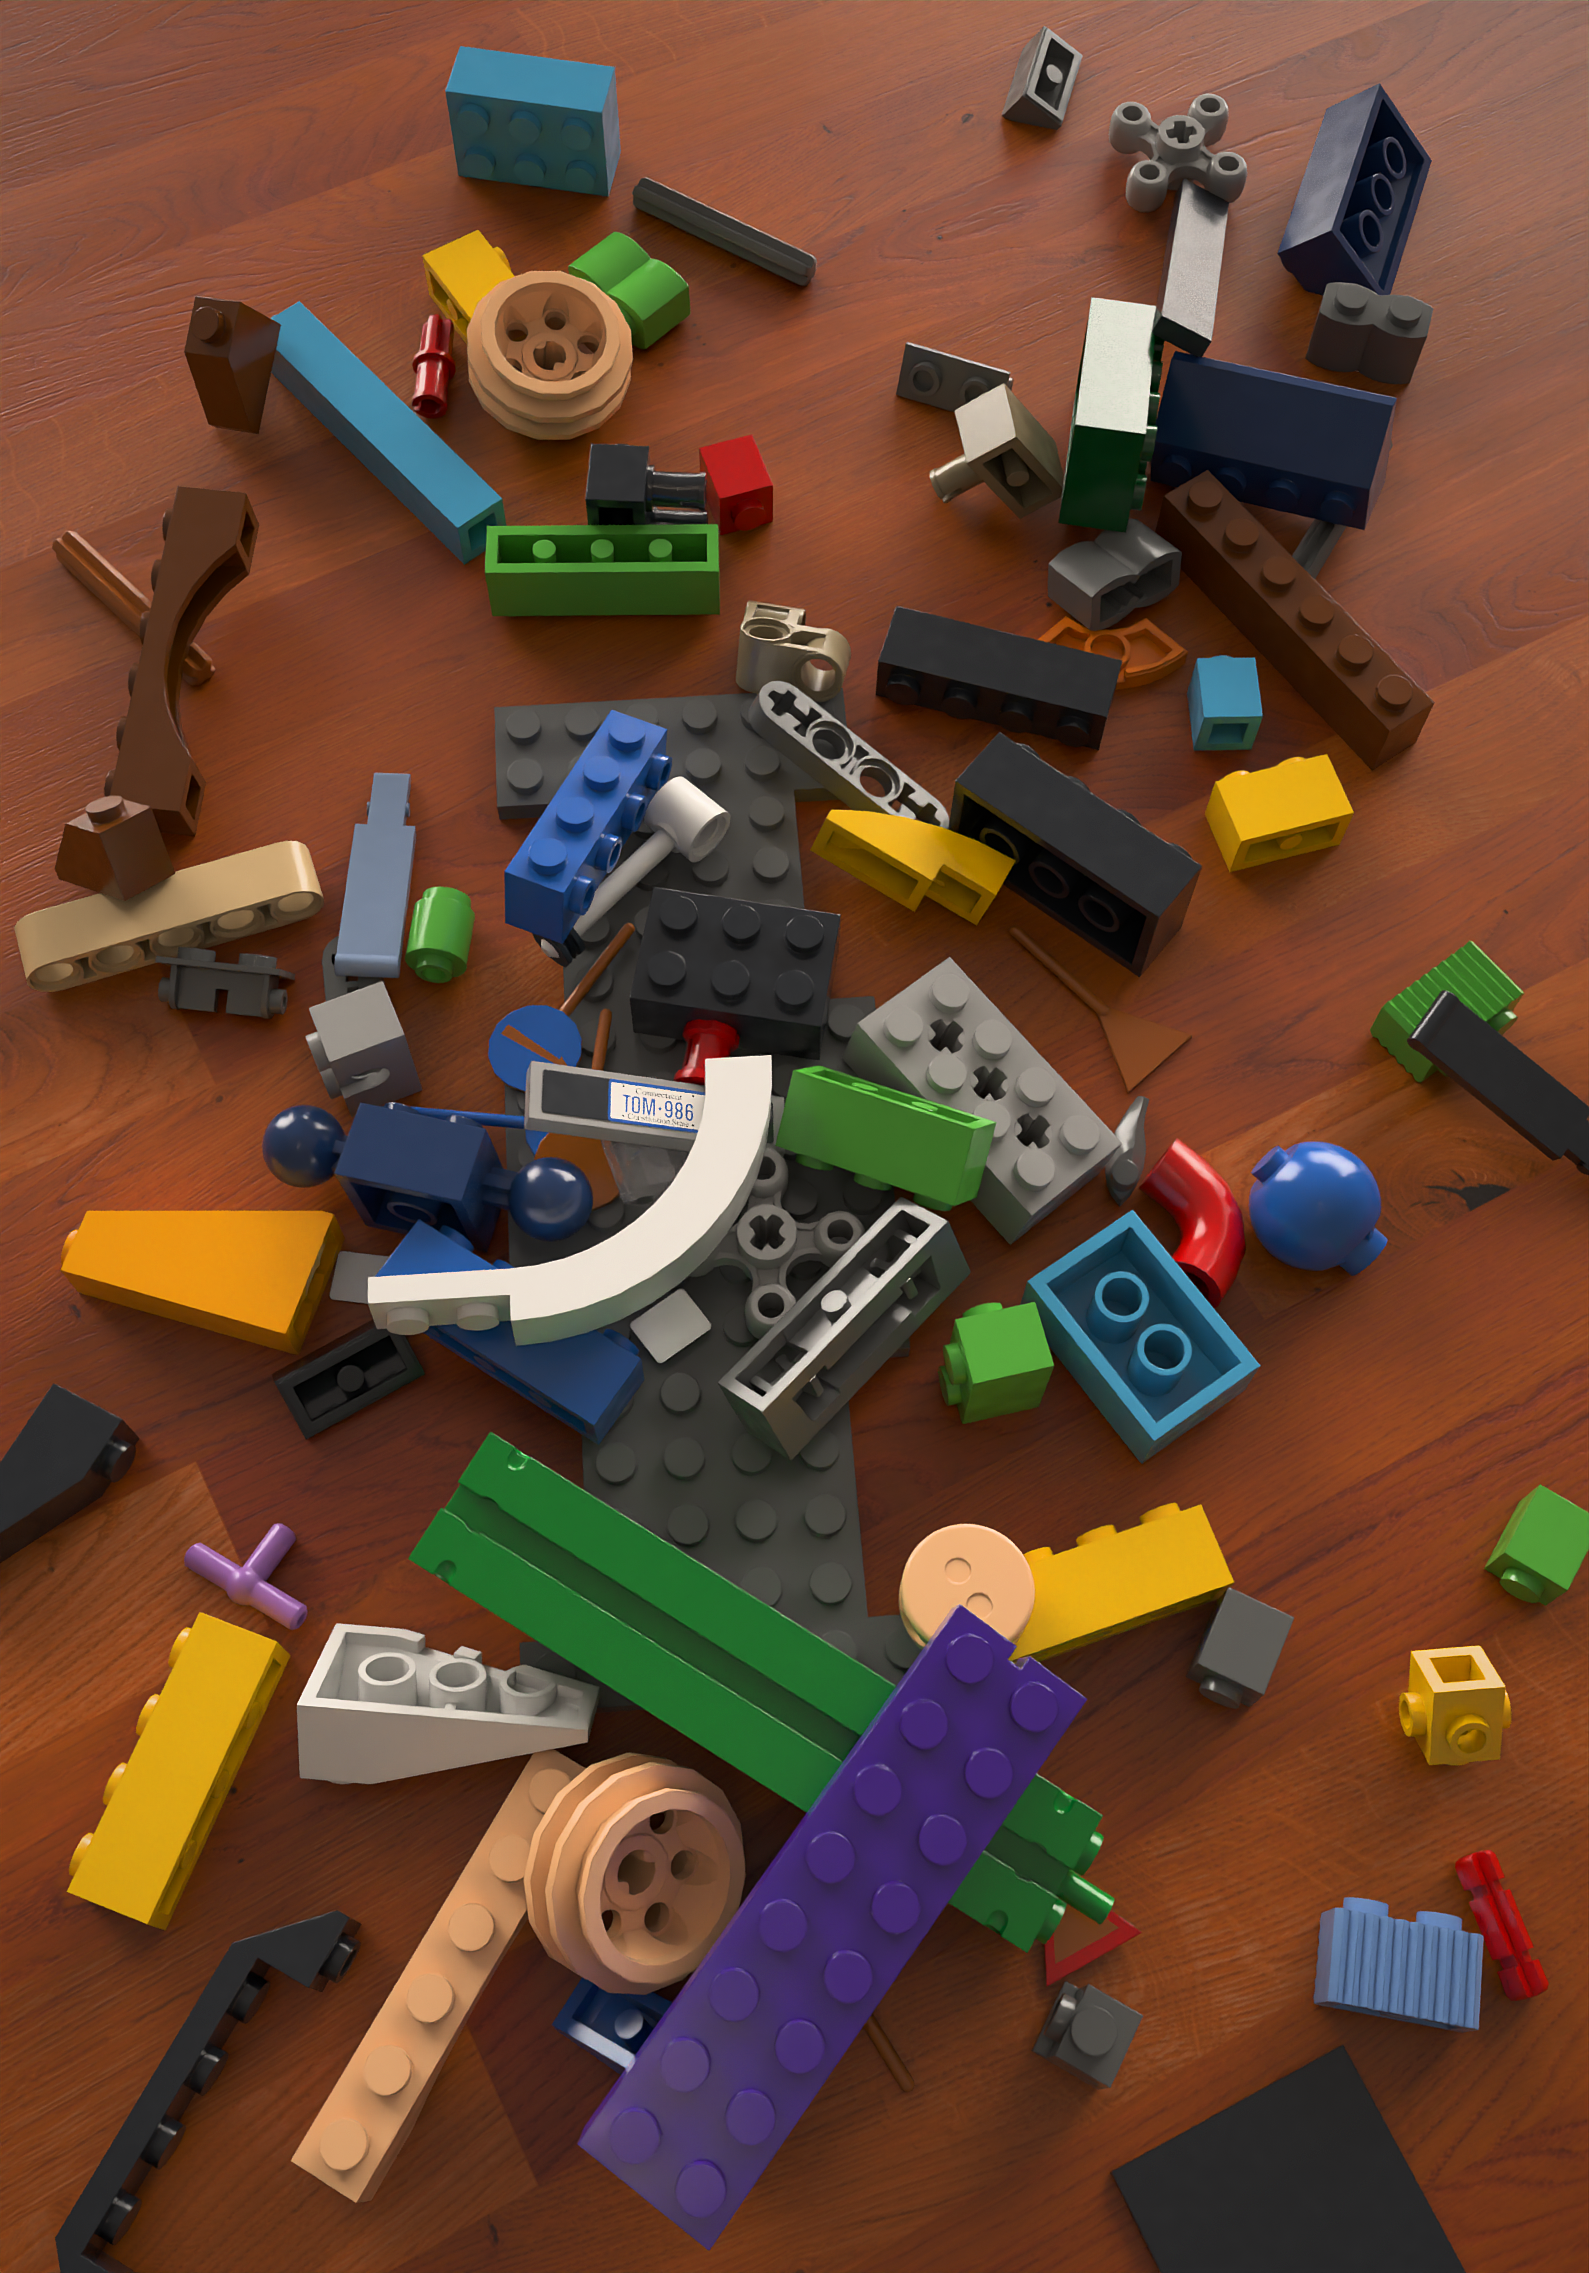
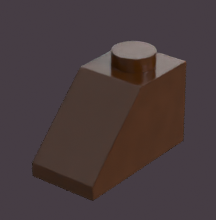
[184,296,281,434]
[55,795,175,901]

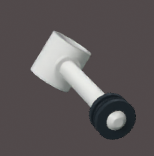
[532,776,730,967]

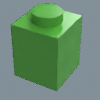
[1484,1484,1589,1606]

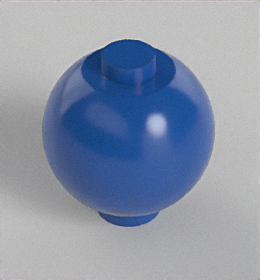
[1248,1141,1388,1276]

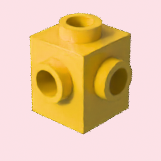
[1399,1646,1511,1765]

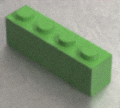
[485,524,720,616]

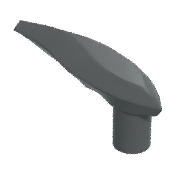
[1105,1096,1149,1207]

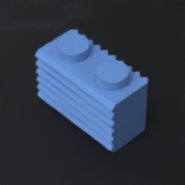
[1313,1897,1484,2033]

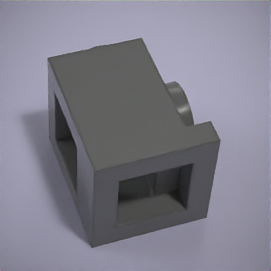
[1031,1981,1144,2090]

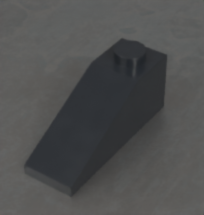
[0,1383,140,1563]

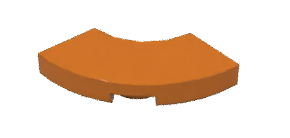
[1038,616,1188,690]

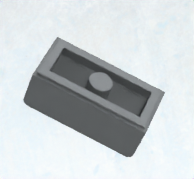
[1002,26,1083,130]

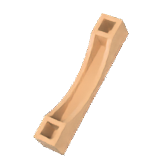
[291,1749,586,2203]

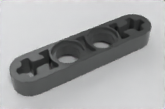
[749,681,949,829]

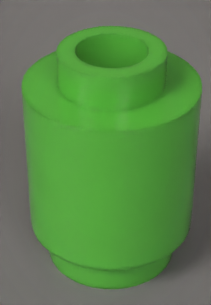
[405,887,475,983]

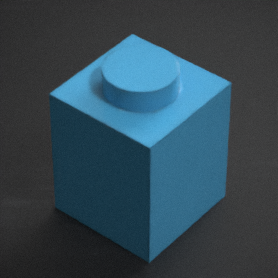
[1187,655,1263,751]

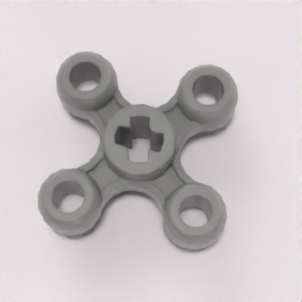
[1109,94,1247,213]
[688,1148,866,1340]

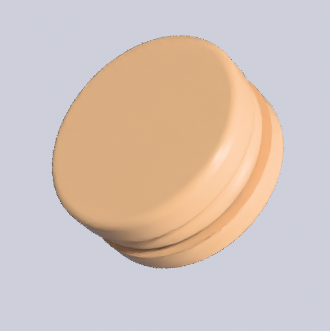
[899,1524,1035,1650]

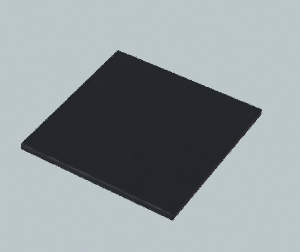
[1110,2045,1466,2273]

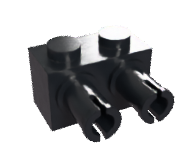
[585,443,708,525]

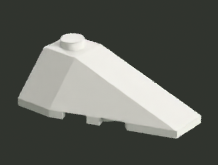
[297,1623,600,1784]

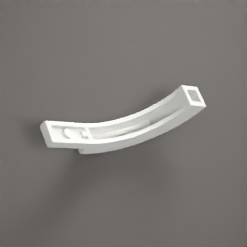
[368,1055,772,1346]

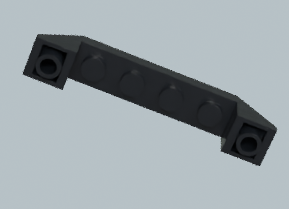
[55,1910,362,2273]

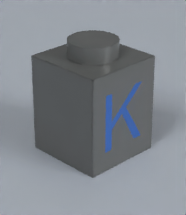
[1185,1587,1294,1709]

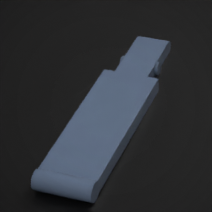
[334,773,416,978]

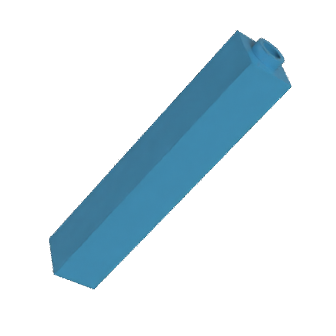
[270,301,507,565]

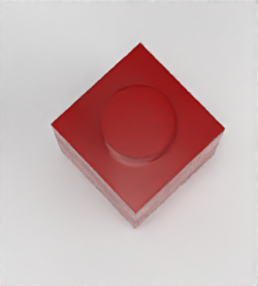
[699,434,773,536]

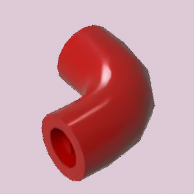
[1138,1138,1246,1308]

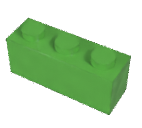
[775,1065,997,1211]

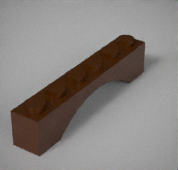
[104,486,259,836]

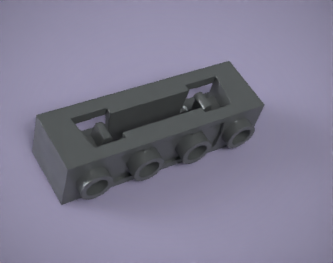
[718,1197,971,1461]

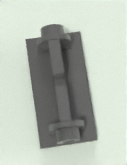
[896,342,1014,412]
[155,947,295,1019]

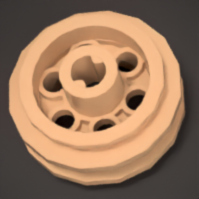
[467,271,633,440]
[524,1753,746,1995]

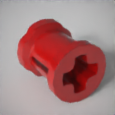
[673,1019,740,1086]

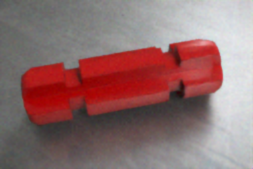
[1455,1850,1549,2001]

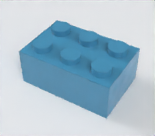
[445,46,621,197]
[1020,1210,1261,1464]

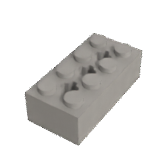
[842,957,1122,1245]

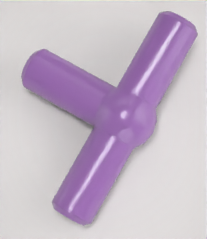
[184,1523,308,1630]

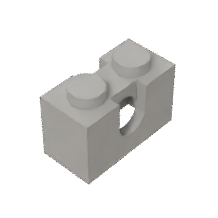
[305,981,422,1117]

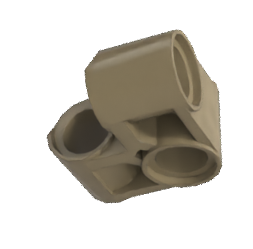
[736,600,851,702]

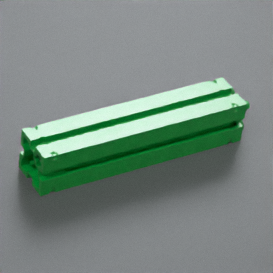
[408,1432,1115,1953]

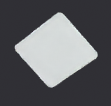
[330,1251,389,1304]
[630,1289,711,1363]

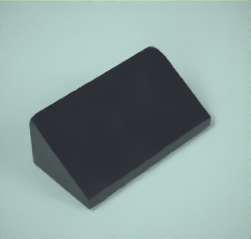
[272,1319,425,1439]

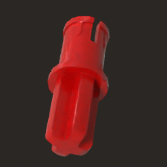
[412,314,456,419]

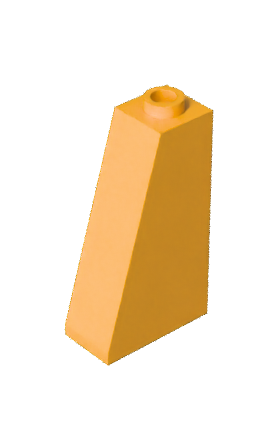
[61,1211,345,1355]

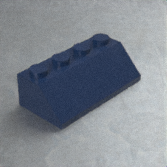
[1277,83,1432,296]
[1150,351,1397,530]

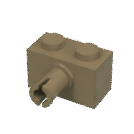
[929,383,1064,519]

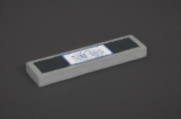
[524,1061,785,1157]

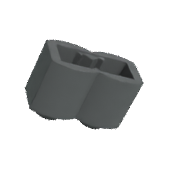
[1305,282,1434,384]
[1048,519,1182,631]

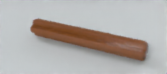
[52,531,215,686]

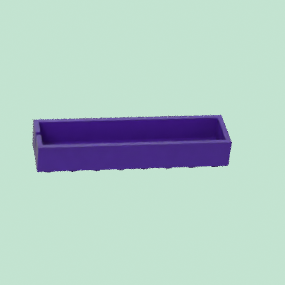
[578,1604,1087,2251]

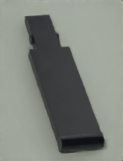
[1407,990,1589,1175]

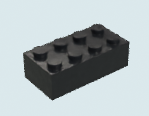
[948,732,1202,977]

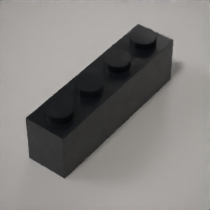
[875,606,1123,750]

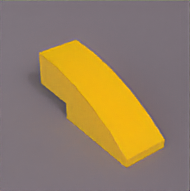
[810,809,1015,925]

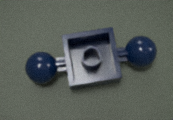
[262,1102,593,1252]

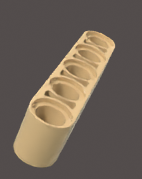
[14,841,324,992]

